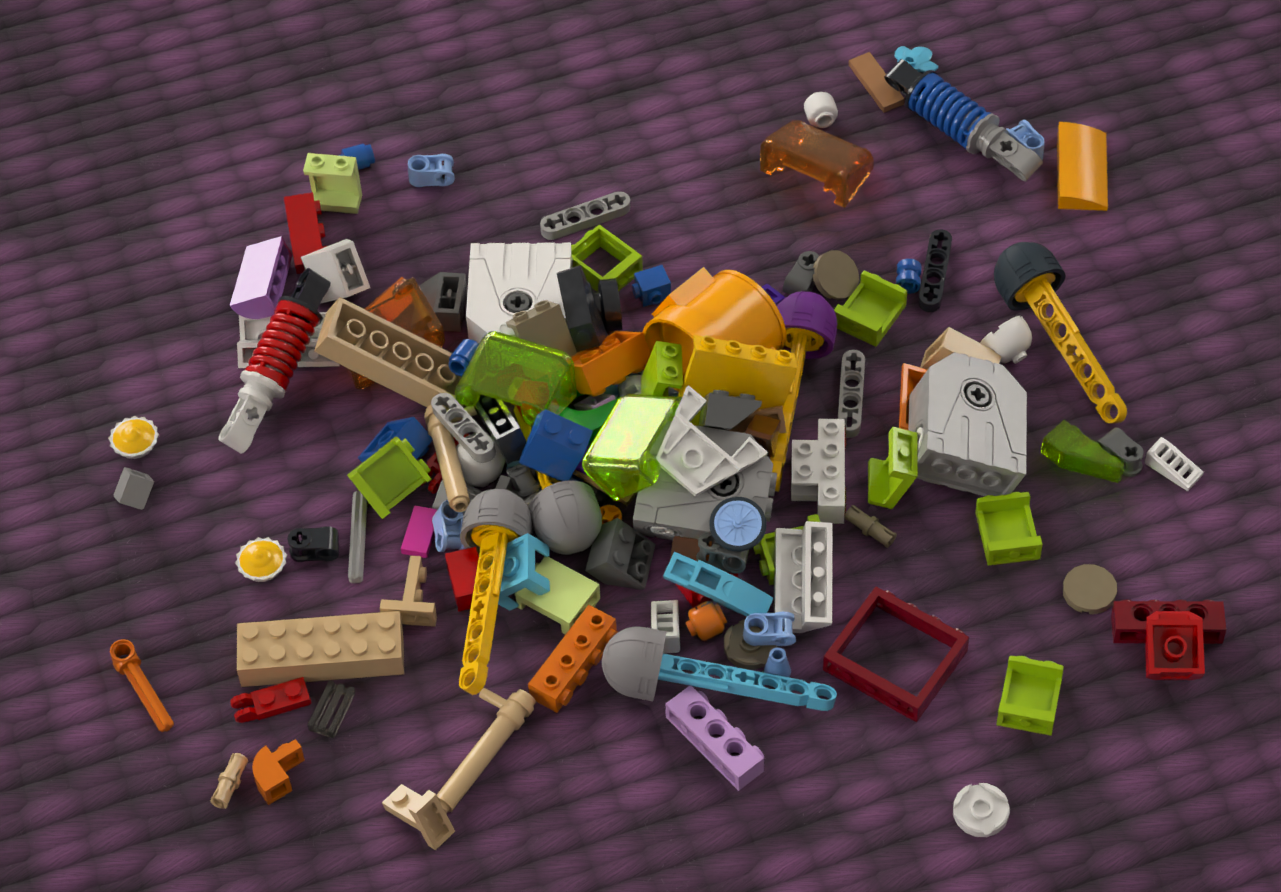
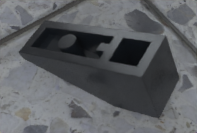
[557,265,608,352]

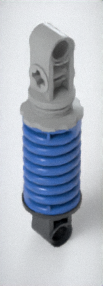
[884,59,1043,181]

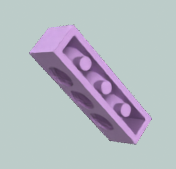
[665,686,764,791]

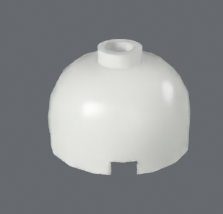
[980,316,1032,364]
[456,434,505,487]

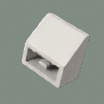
[301,239,370,303]

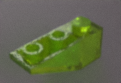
[1041,420,1124,483]

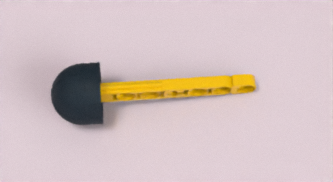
[994,242,1127,423]

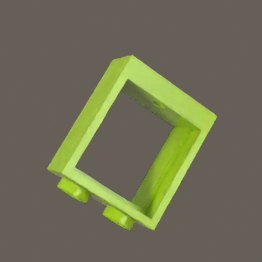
[571,224,643,292]

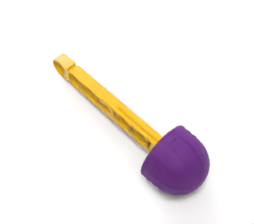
[770,291,837,492]

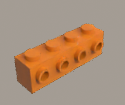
[528,605,618,713]

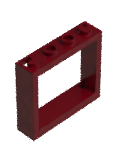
[823,586,969,722]

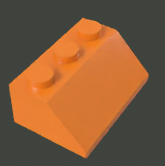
[556,331,651,397]

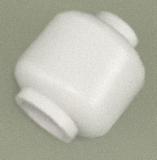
[804,92,838,128]

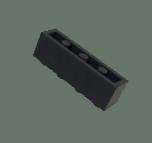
[468,383,526,464]

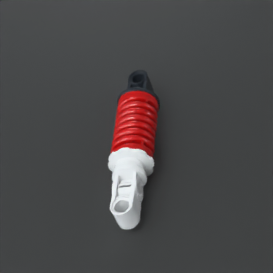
[219,268,331,454]

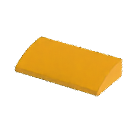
[1057,122,1108,211]

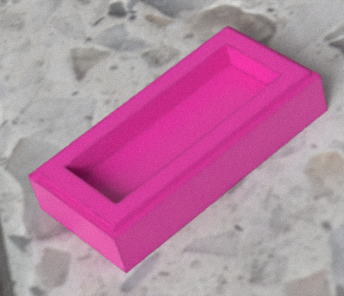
[401,506,438,558]

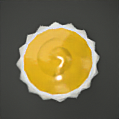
[108,416,159,459]
[235,537,287,582]

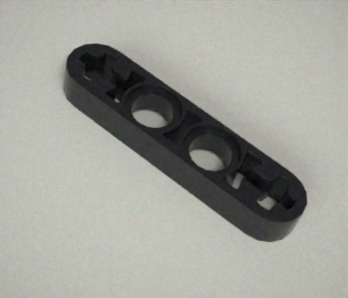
[919,229,952,312]

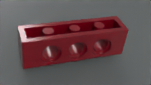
[1111,599,1226,644]

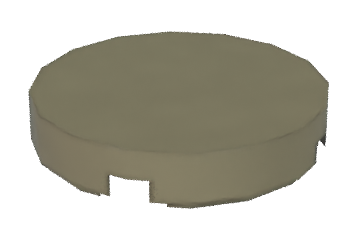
[813,250,859,300]
[1063,564,1117,614]
[724,619,777,670]

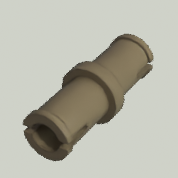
[844,505,897,548]

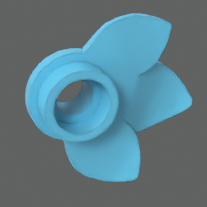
[895,46,938,73]

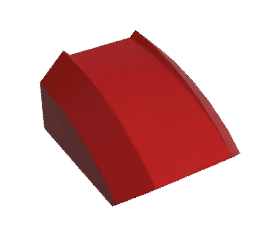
[1146,611,1205,680]

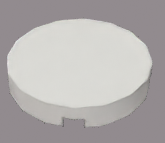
[953,783,1010,837]

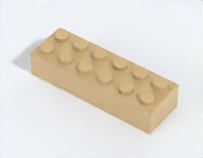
[314,297,474,410]
[237,611,404,687]

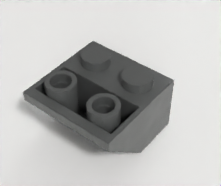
[411,272,467,332]
[699,390,762,431]
[585,518,656,590]

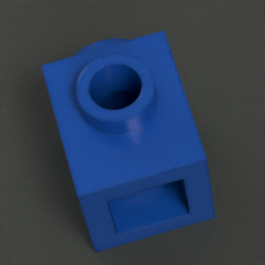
[631,265,671,307]

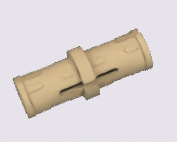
[210,753,248,809]

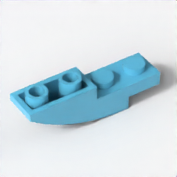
[663,552,774,616]

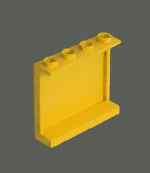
[669,335,797,426]

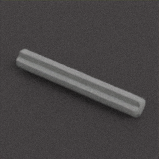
[348,491,367,583]

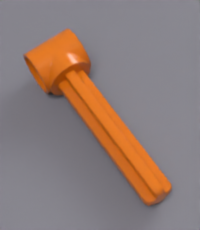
[110,639,174,732]

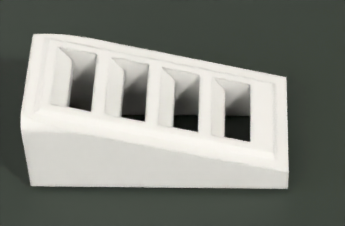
[1145,437,1204,491]
[651,600,680,653]

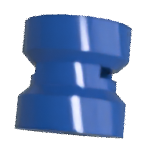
[896,259,922,294]

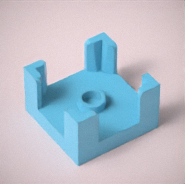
[488,533,550,611]

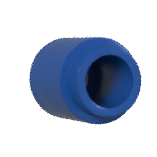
[338,143,375,170]
[448,339,483,376]

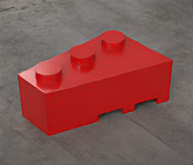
[284,192,327,274]

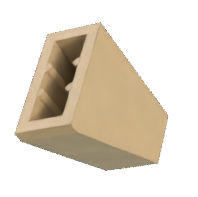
[920,327,1001,369]

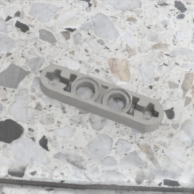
[540,192,631,240]
[838,350,865,438]
[431,393,496,463]

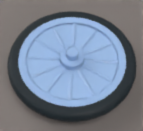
[709,497,767,552]

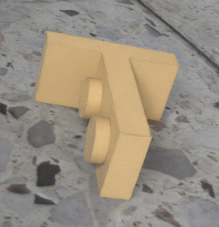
[380,556,437,626]
[382,784,455,850]

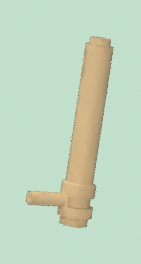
[424,405,477,512]
[437,688,536,814]

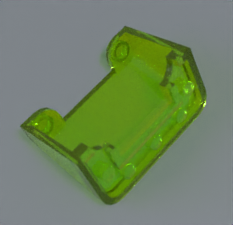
[455,331,577,426]
[582,394,682,501]

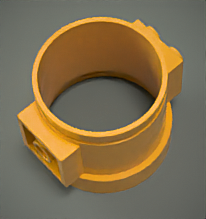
[643,267,786,392]

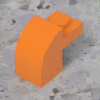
[252,739,305,805]

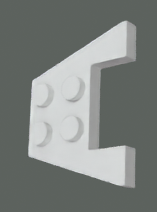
[655,385,768,497]

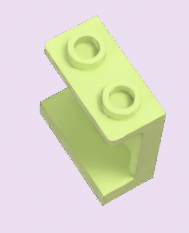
[303,153,362,214]
[515,557,600,635]

